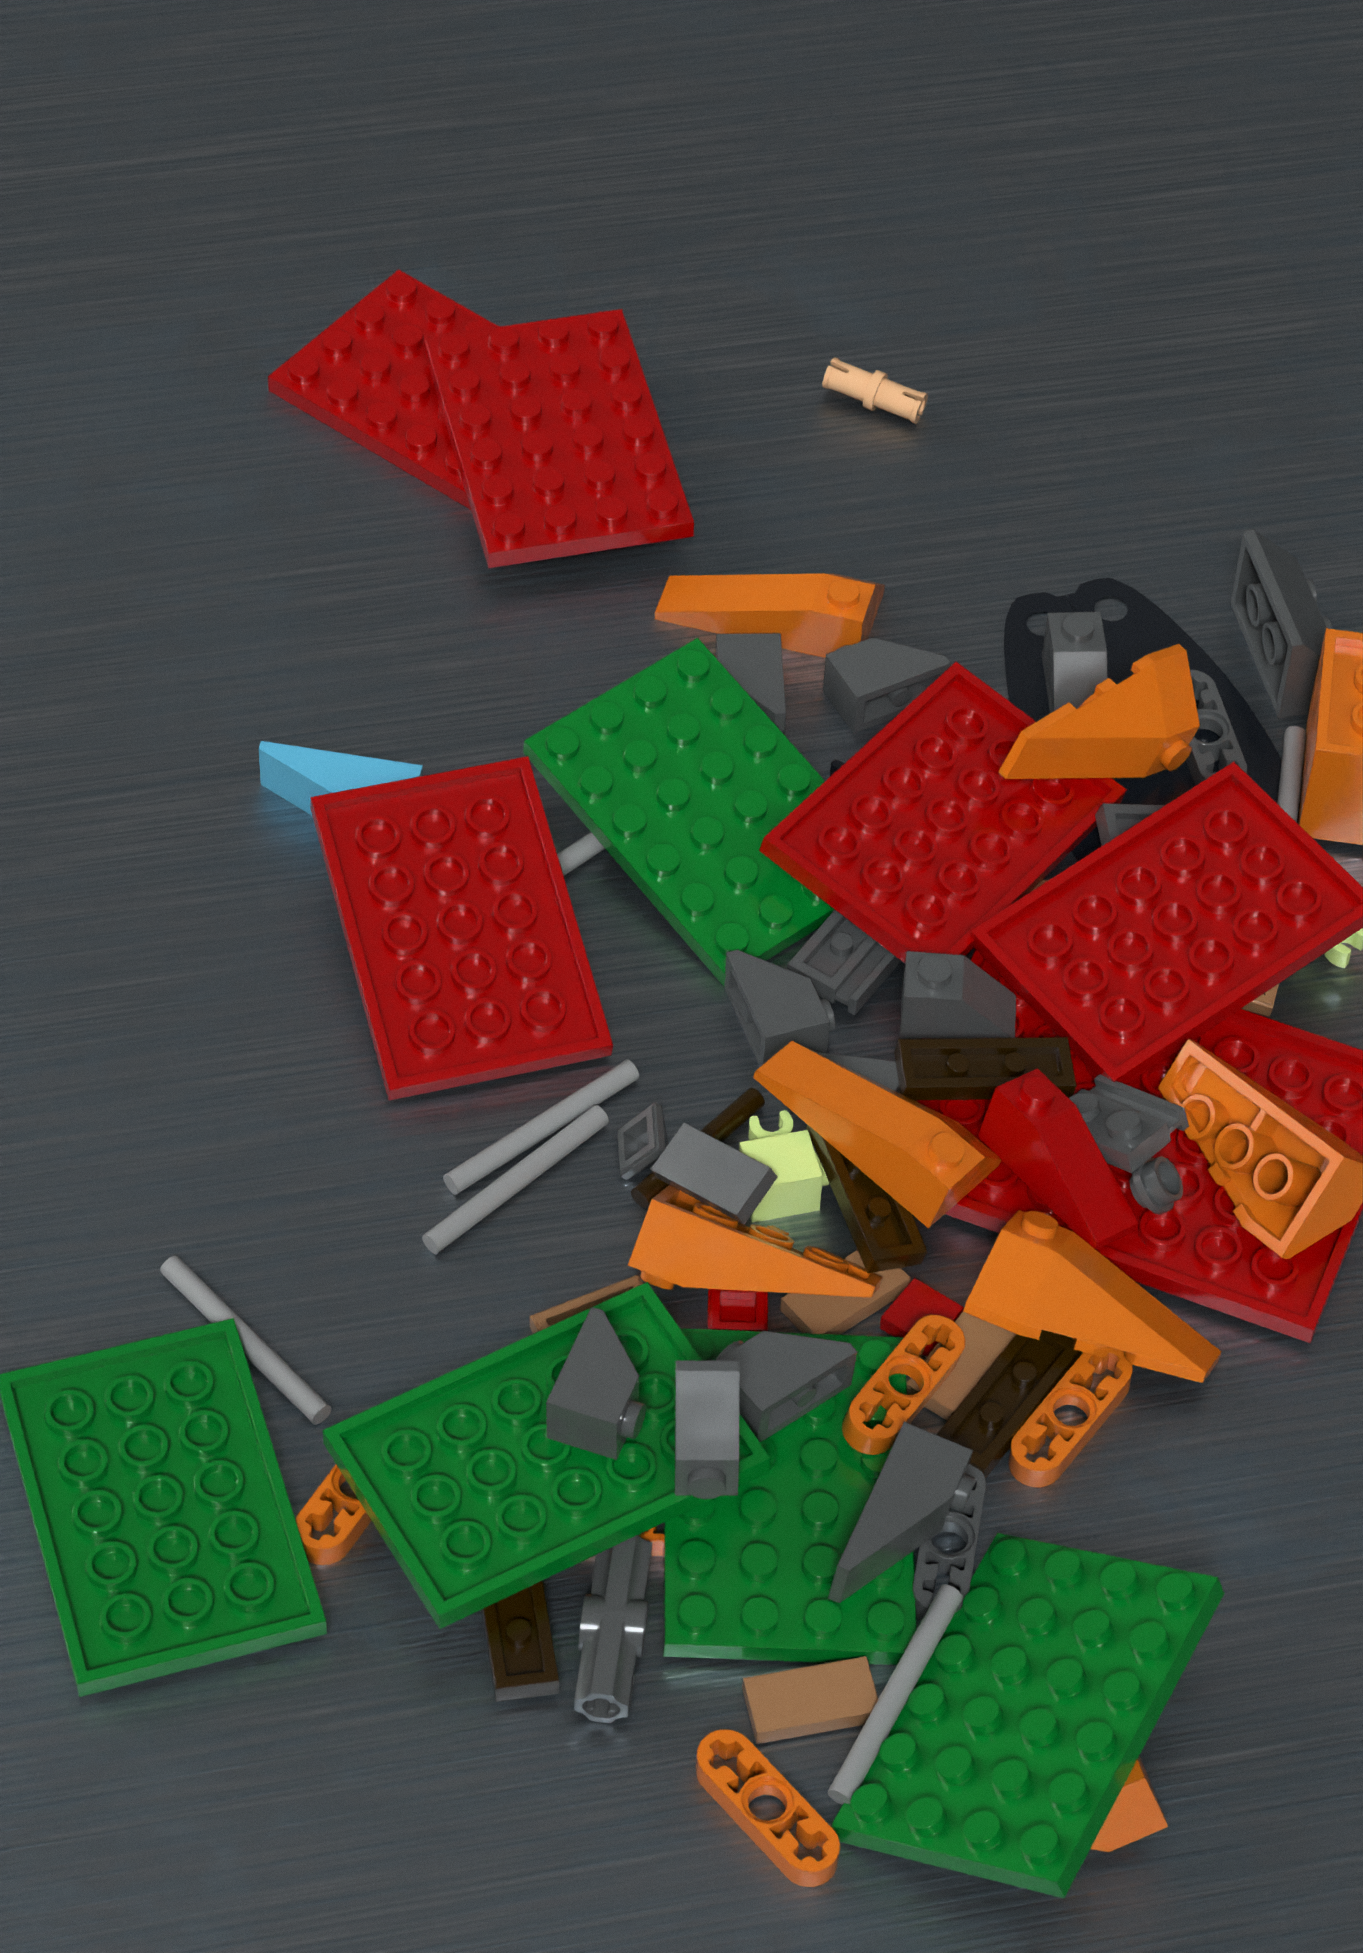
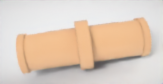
[822,357,928,424]

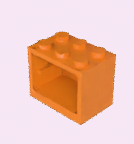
[1298,628,1363,845]

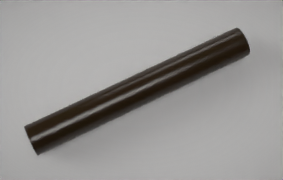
[631,1088,765,1208]

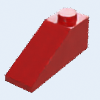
[978,1068,1138,1250]

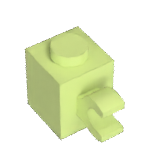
[739,1110,829,1223]

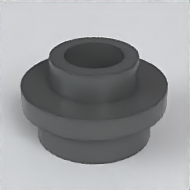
[1130,1156,1183,1215]

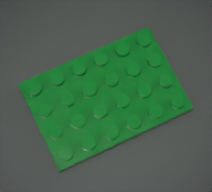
[523,638,835,986]
[322,1282,771,1629]
[0,1318,327,1697]
[663,1328,916,1665]
[831,1533,1225,1898]

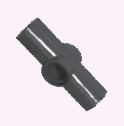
[574,1535,652,1723]

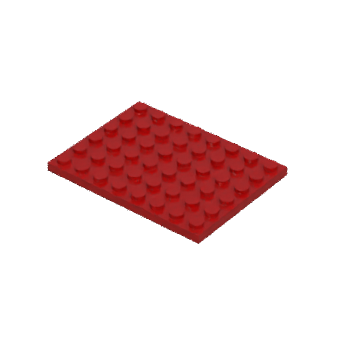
[914,950,1363,1344]

